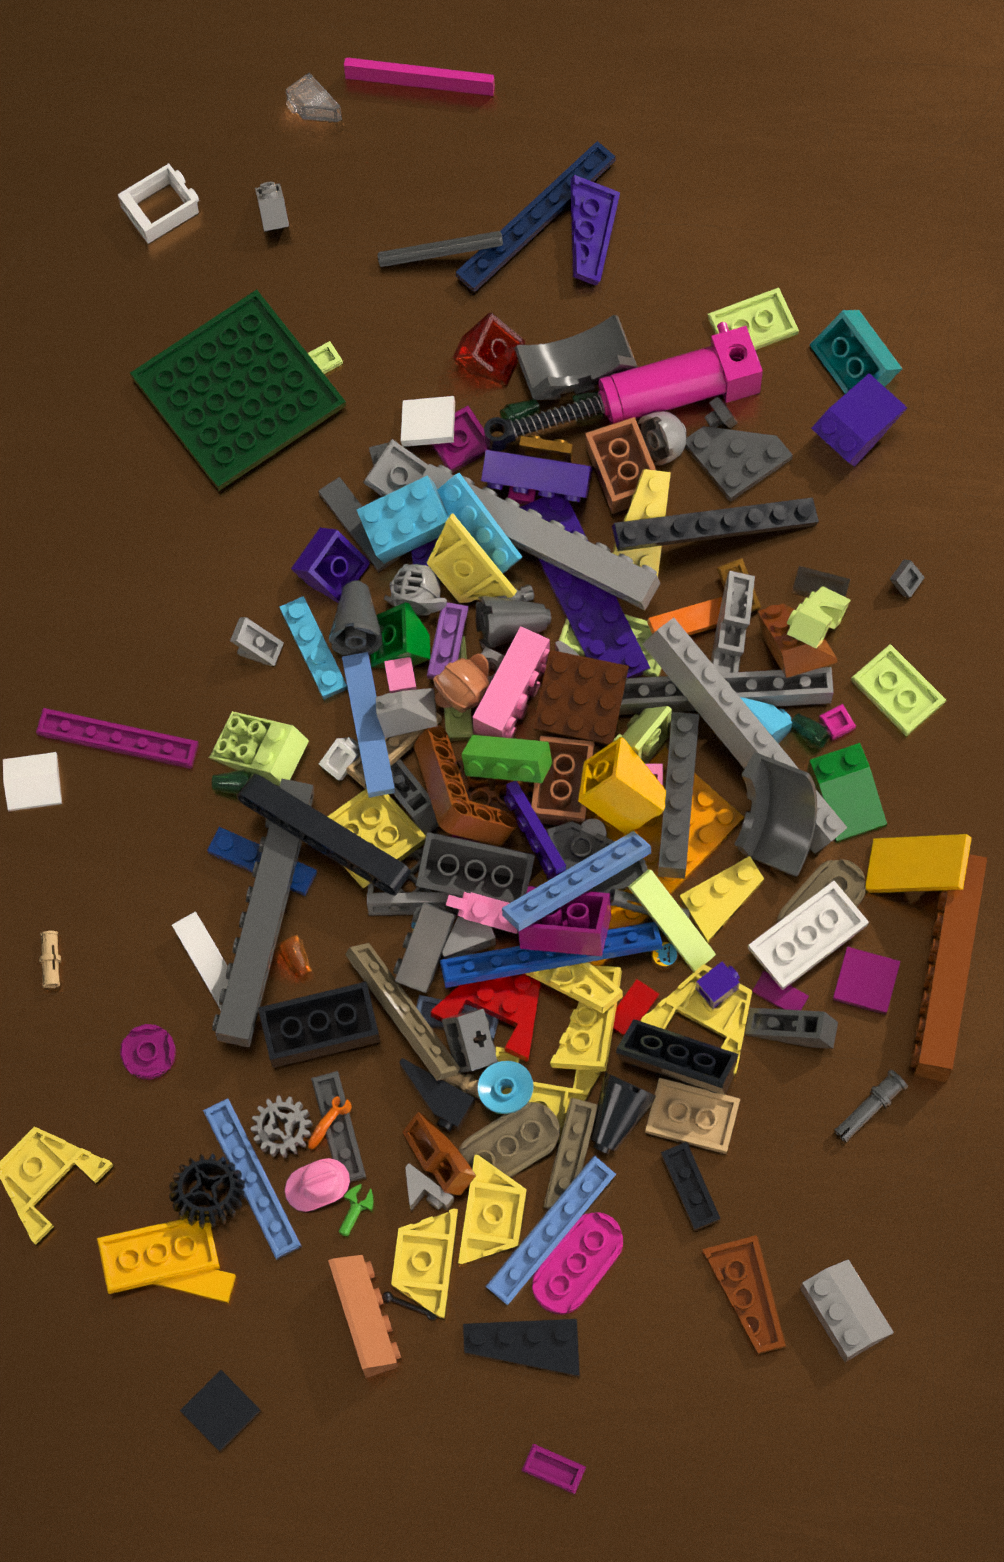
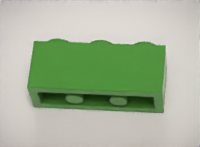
[461,735,552,783]

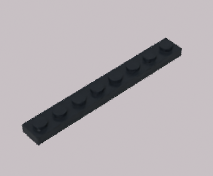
[612,498,819,551]

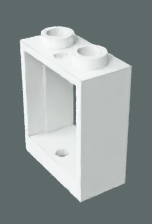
[118,164,199,244]

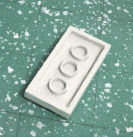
[748,881,869,990]

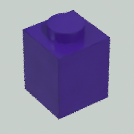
[695,962,740,1009]

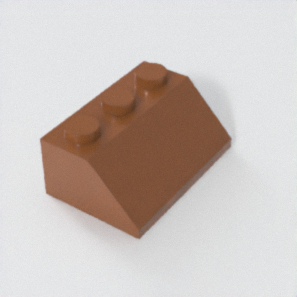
[758,604,837,678]

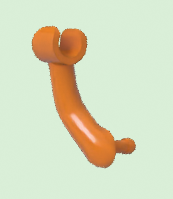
[303,1096,352,1149]

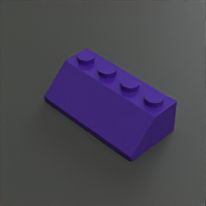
[481,450,593,502]

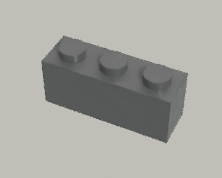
[393,902,457,993]

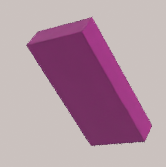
[522,1444,586,1495]

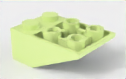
[209,711,309,786]

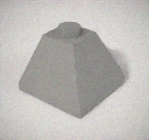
[376,688,437,738]

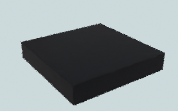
[180,1370,261,1452]

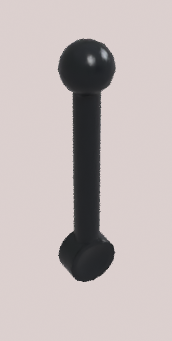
[382,1291,438,1321]

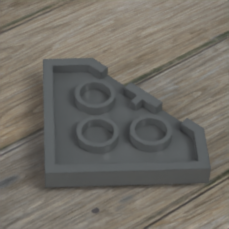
[685,426,793,502]
[547,821,648,893]

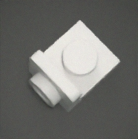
[319,737,361,781]

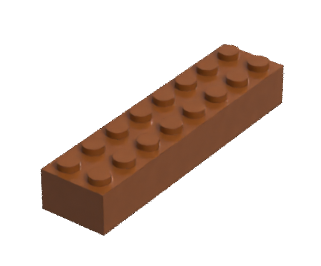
[910,854,987,1082]

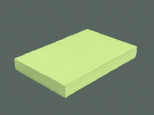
[708,288,799,350]
[851,644,946,737]

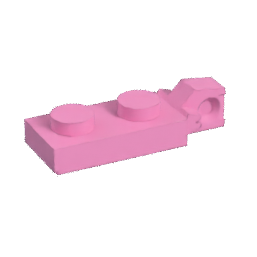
[446,892,518,934]

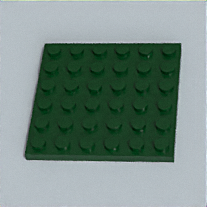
[130,289,346,491]

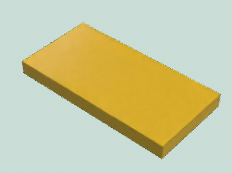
[865,834,971,893]
[97,1218,220,1294]

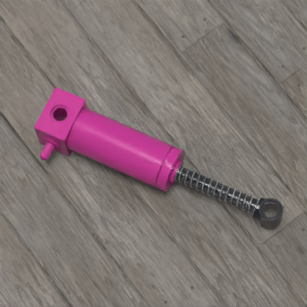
[484,322,763,451]

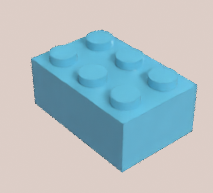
[357,475,449,563]

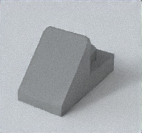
[230,617,284,666]
[405,1163,454,1211]

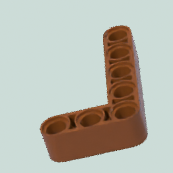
[414,724,518,846]

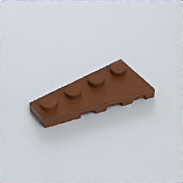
[702,1235,786,1354]

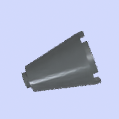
[329,581,382,656]
[475,596,551,649]

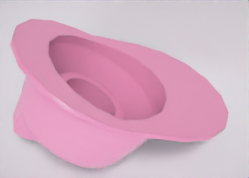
[285,1158,350,1212]

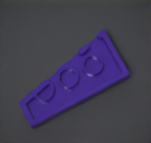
[571,175,620,285]
[504,781,566,881]

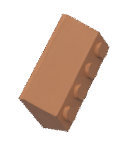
[328,1255,401,1378]

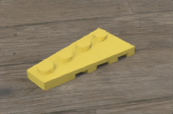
[612,469,671,576]
[525,962,623,1013]

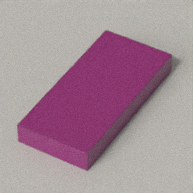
[752,971,809,1010]

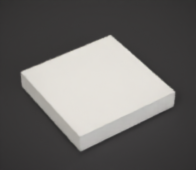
[401,396,455,447]

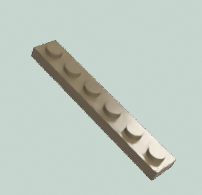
[345,943,461,1081]

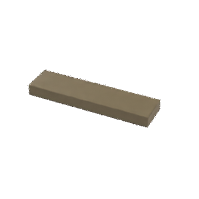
[543,1098,598,1209]

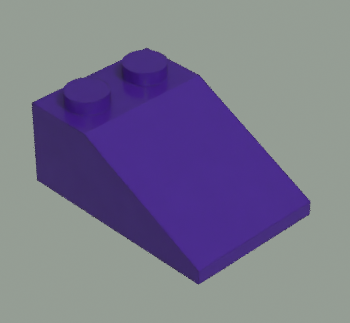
[811,373,907,467]

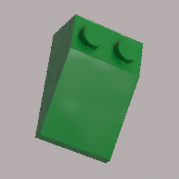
[807,743,887,843]

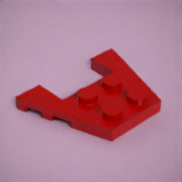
[431,974,541,1062]

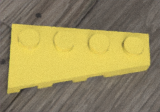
[550,966,622,1071]

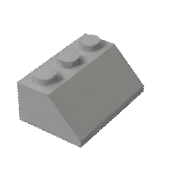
[800,1259,894,1362]

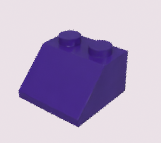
[291,527,371,603]

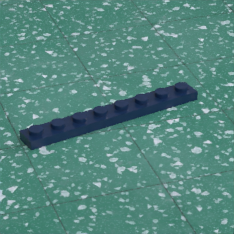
[456,141,616,292]

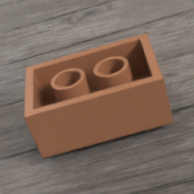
[585,417,656,514]
[531,736,594,826]

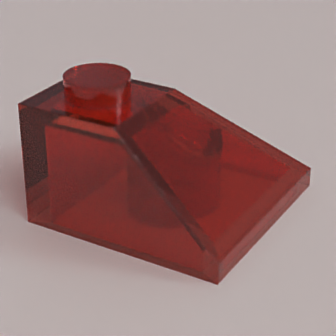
[452,313,526,385]

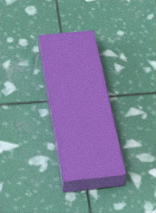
[427,603,468,679]

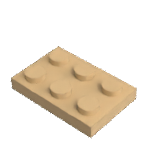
[645,1078,740,1154]

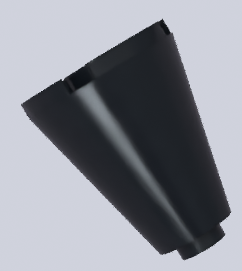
[591,1073,656,1154]

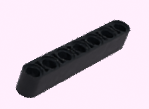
[237,774,411,896]

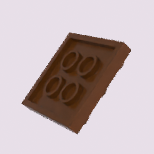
[533,650,629,745]

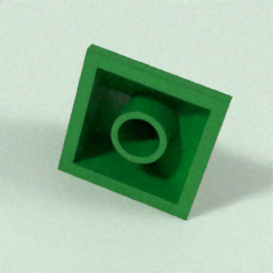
[371,602,430,668]

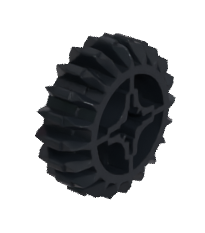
[169,1153,245,1229]

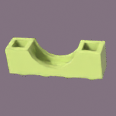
[787,586,851,648]

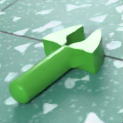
[338,1184,374,1237]

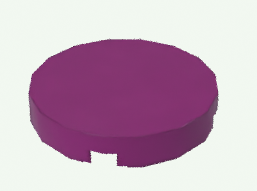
[120,1024,176,1080]

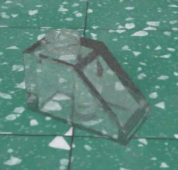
[286,73,342,122]

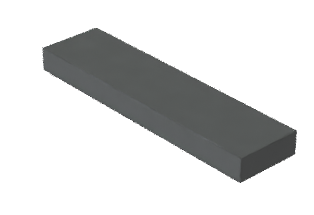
[318,477,400,573]
[311,1071,366,1183]

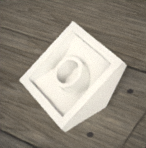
[3,752,62,811]

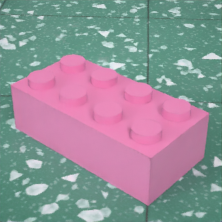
[472,626,550,738]

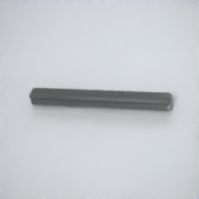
[378,231,503,267]

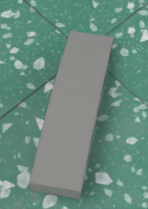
[711,571,755,673]

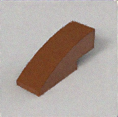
[402,1112,476,1196]

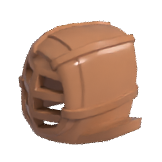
[433,653,489,713]

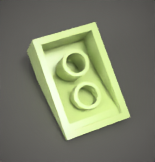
[613,706,672,764]

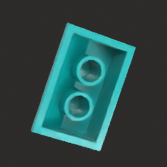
[809,310,902,394]

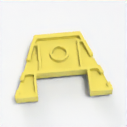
[641,964,752,1076]
[496,1047,602,1143]
[0,1127,113,1245]

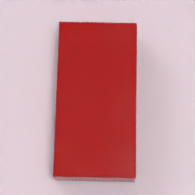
[613,979,660,1037]

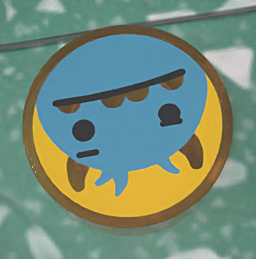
[651,941,679,970]

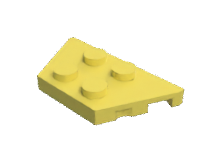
[427,513,517,603]
[458,1155,527,1264]
[391,1209,458,1319]

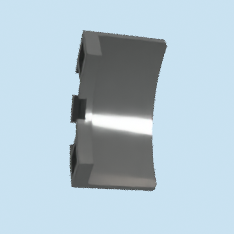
[514,315,638,400]
[734,752,817,876]

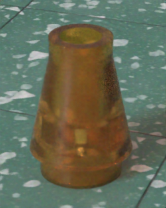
[278,935,312,978]

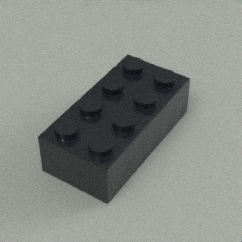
[258,982,381,1068]

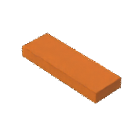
[647,597,722,635]

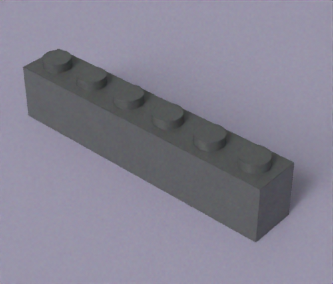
[658,712,699,879]

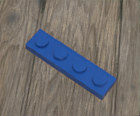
[207,827,317,896]

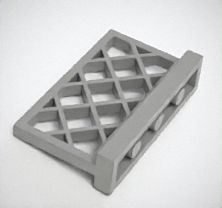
[367,848,463,915]

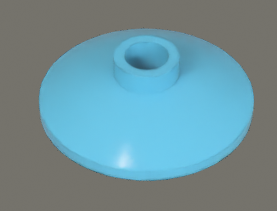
[478,1061,534,1114]

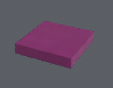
[431,406,492,473]
[833,947,901,1015]

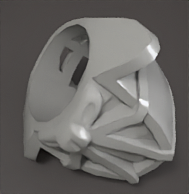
[384,564,447,616]

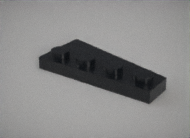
[463,1319,580,1378]

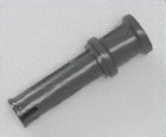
[834,1069,908,1143]

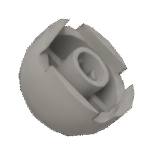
[638,411,686,465]

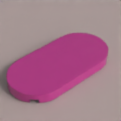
[532,1212,623,1314]

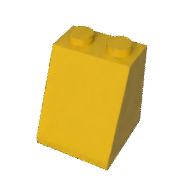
[578,737,666,835]

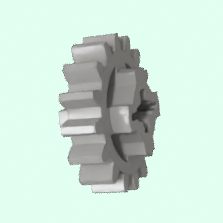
[251,1096,313,1158]

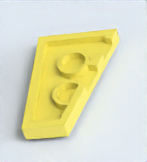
[679,856,764,943]

